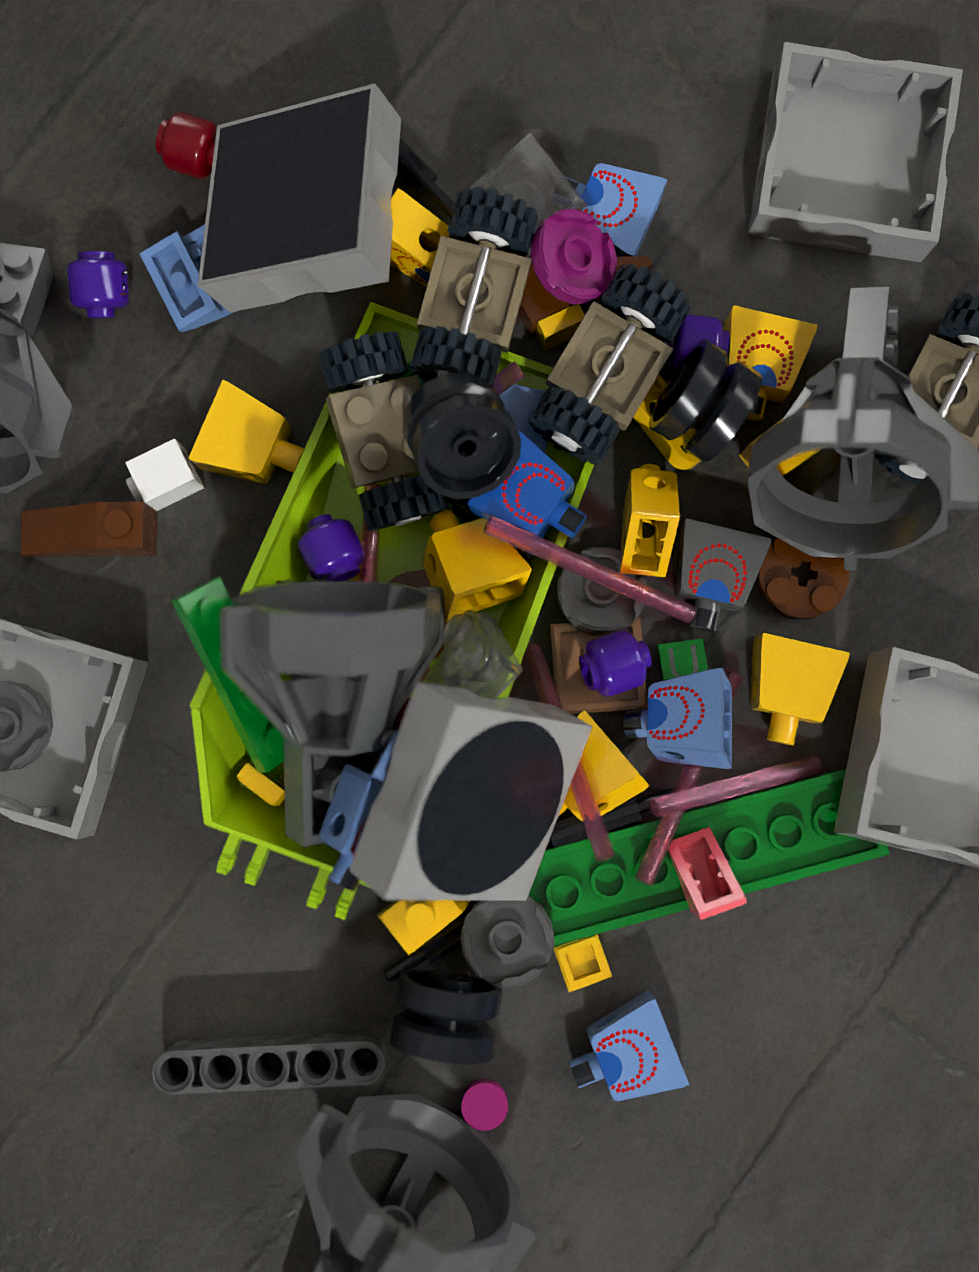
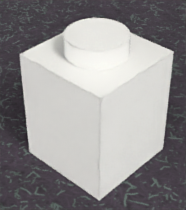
[125,439,204,511]

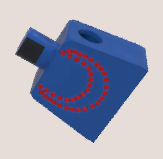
[467,431,587,542]

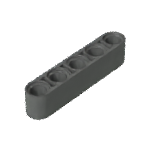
[152,1031,389,1095]

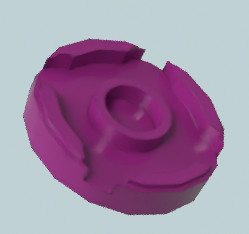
[530,209,617,305]

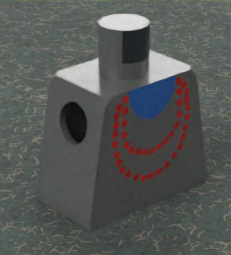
[675,518,772,632]

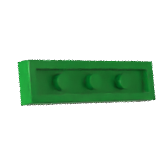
[171,578,284,773]

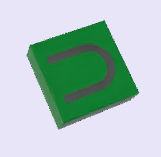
[656,638,708,681]

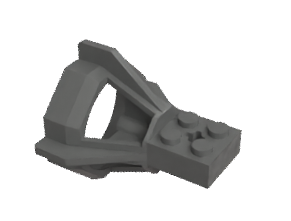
[0,243,75,494]
[747,287,979,570]
[220,579,444,847]
[296,1093,537,1272]

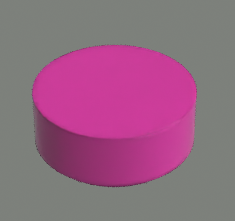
[461,1079,508,1131]

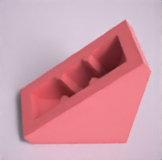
[666,827,747,920]

